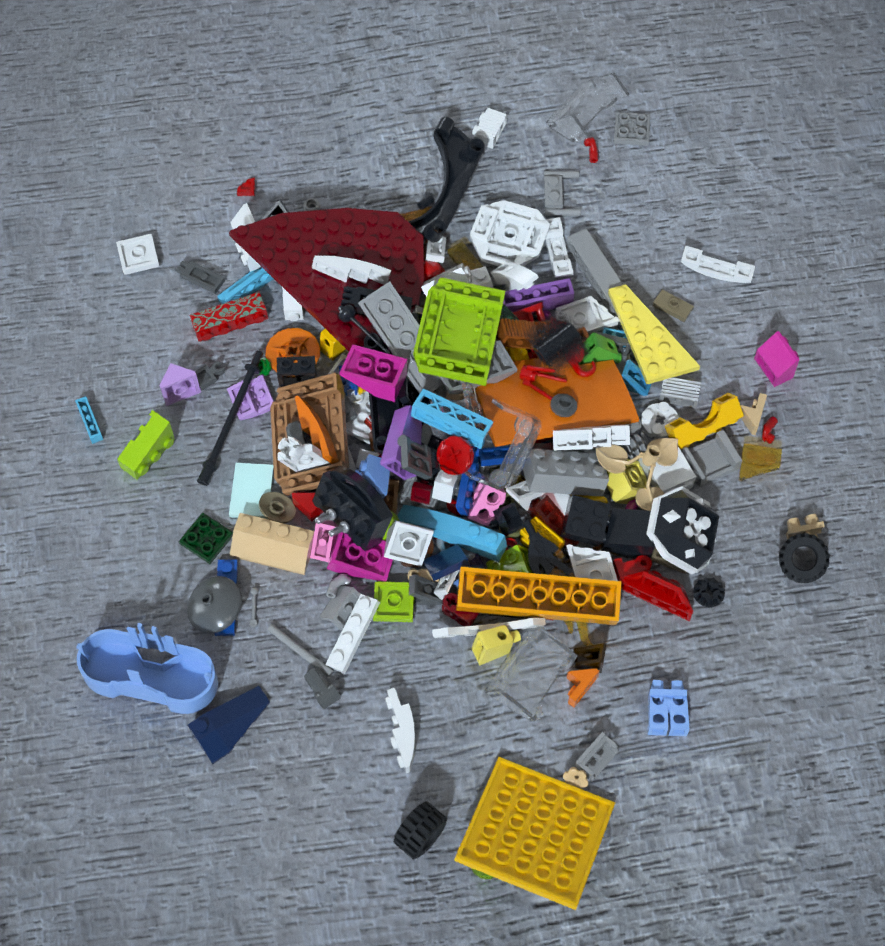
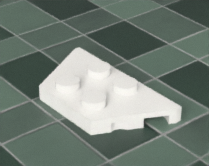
[555,296,619,334]
[566,544,618,581]

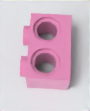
[467,478,506,526]

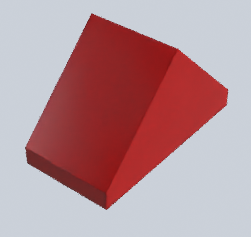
[292,493,323,522]

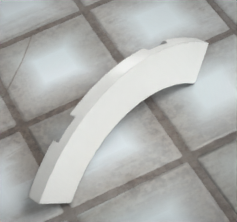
[432,618,546,638]

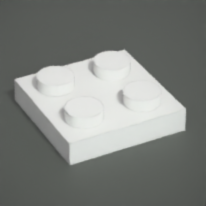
[116,234,160,275]

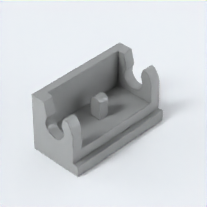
[575,732,619,782]

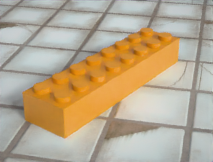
[456,567,621,625]

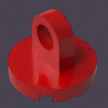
[436,436,474,475]

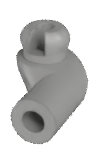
[326,574,351,598]

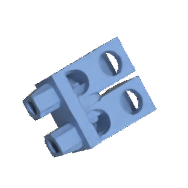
[648,680,689,736]

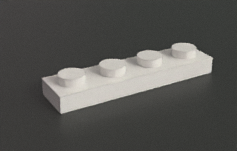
[325,594,380,674]

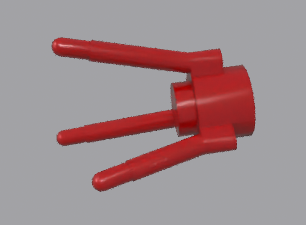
[519,365,567,400]

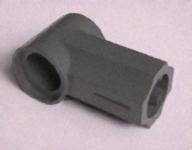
[304,667,341,709]

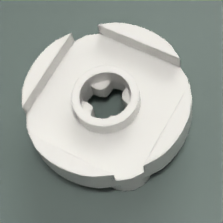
[641,402,679,439]

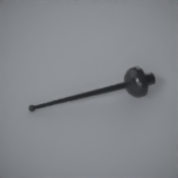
[338,305,390,354]

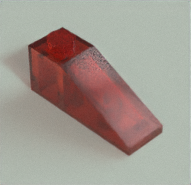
[527,495,580,549]

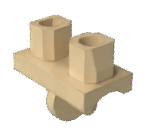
[786,514,825,548]

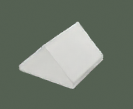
[384,520,434,566]

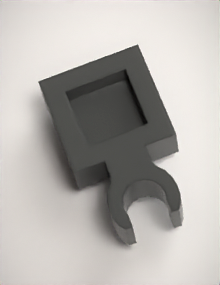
[195,361,225,391]

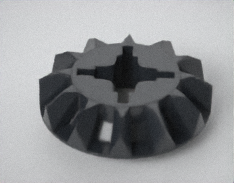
[693,577,725,608]

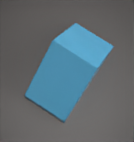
[622,359,652,396]

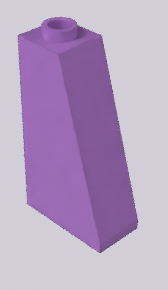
[380,405,422,480]

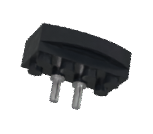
[312,466,393,551]

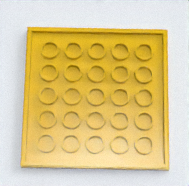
[454,757,615,910]

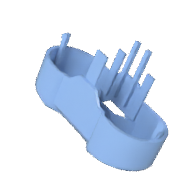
[76,623,218,714]

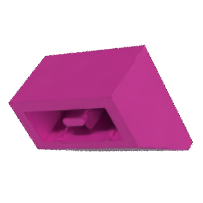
[754,331,800,387]

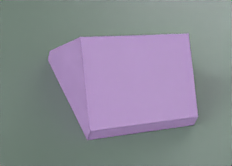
[159,363,201,406]

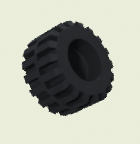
[779,533,830,583]
[393,801,447,860]

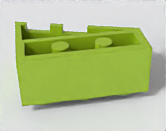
[117,410,175,480]

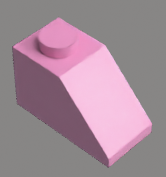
[310,520,338,562]

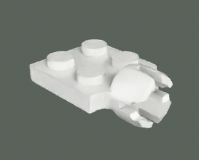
[277,437,331,473]

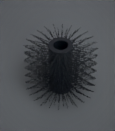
[524,308,591,377]

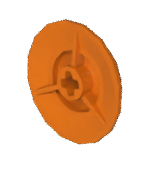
[265,328,320,376]

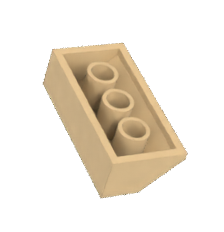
[230,513,314,575]

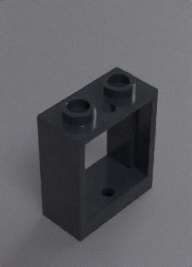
[277,356,318,388]

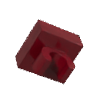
[410,479,433,505]

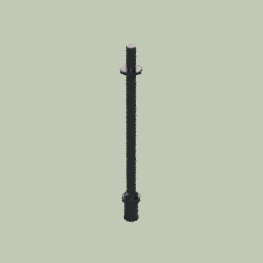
[197,350,263,486]

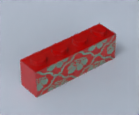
[190,292,268,342]

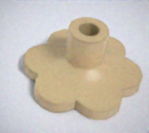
[563,767,589,789]

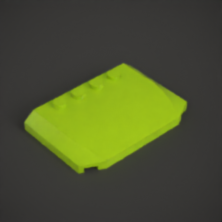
[413,278,506,386]

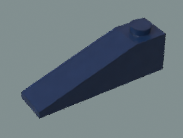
[188,686,270,764]

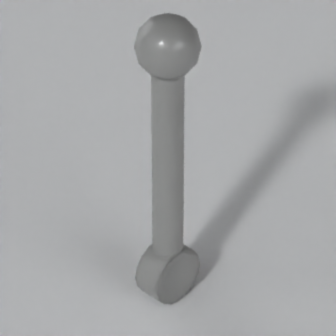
[249,588,258,628]

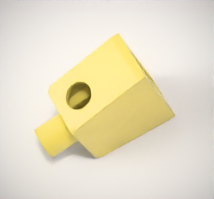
[471,625,521,666]

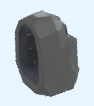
[286,421,312,445]

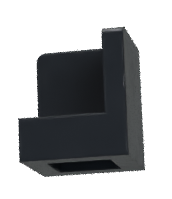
[493,503,525,536]

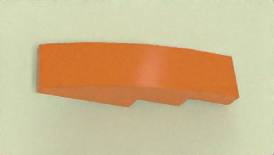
[295,395,338,464]

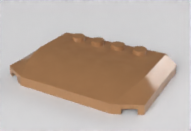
[270,373,349,496]

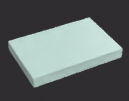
[229,463,274,519]

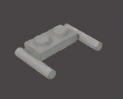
[544,171,581,216]

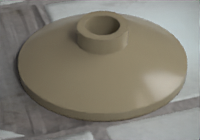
[259,492,296,523]

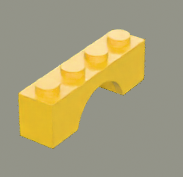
[664,393,744,449]

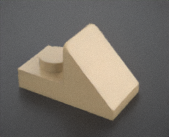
[740,393,767,436]

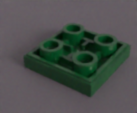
[179,513,233,564]

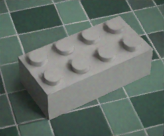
[522,448,609,496]

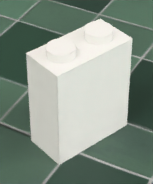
[639,447,696,494]

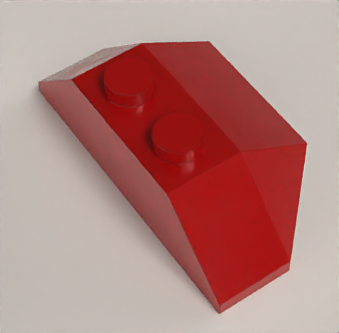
[619,569,693,622]

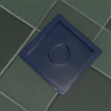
[423,544,470,581]

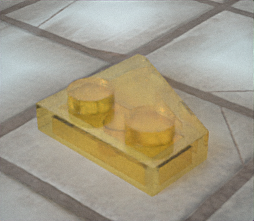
[739,443,782,480]

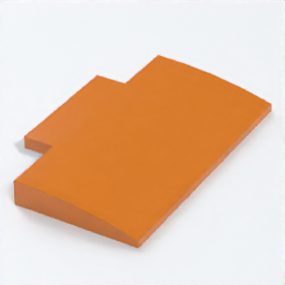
[470,356,639,447]

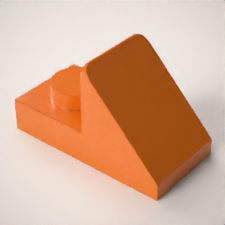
[567,668,599,708]

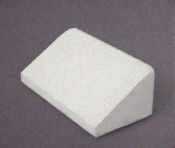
[434,570,459,600]

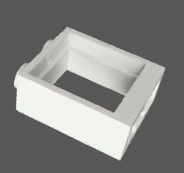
[422,263,472,297]

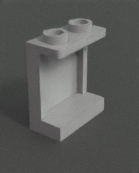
[682,430,742,487]

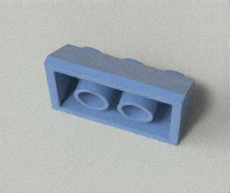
[355,454,390,499]

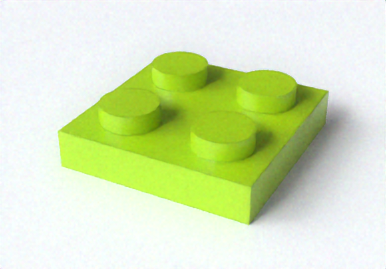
[373,582,414,622]

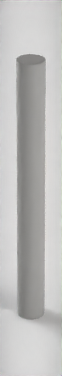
[267,624,334,677]

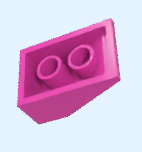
[339,345,407,402]
[327,532,393,582]

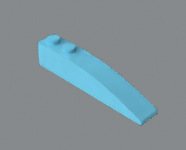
[397,505,507,562]

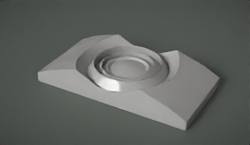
[439,340,518,394]

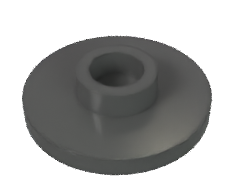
[550,394,577,417]

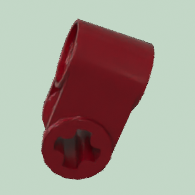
[442,593,479,626]

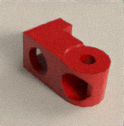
[613,555,652,581]

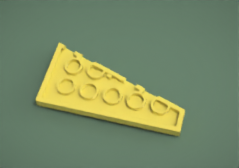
[608,284,700,385]

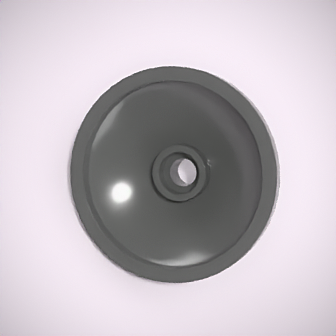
[187,576,242,634]

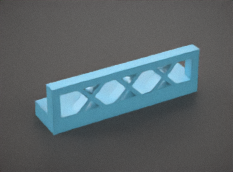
[217,268,274,304]
[411,389,494,449]

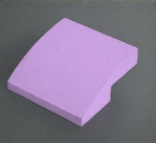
[227,375,275,421]

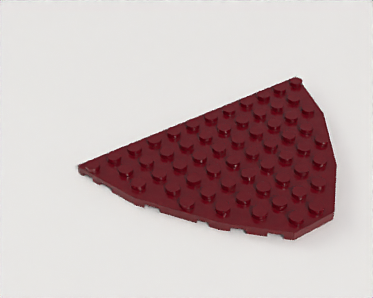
[229,208,424,351]

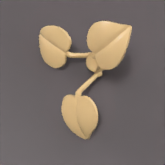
[596,438,678,511]

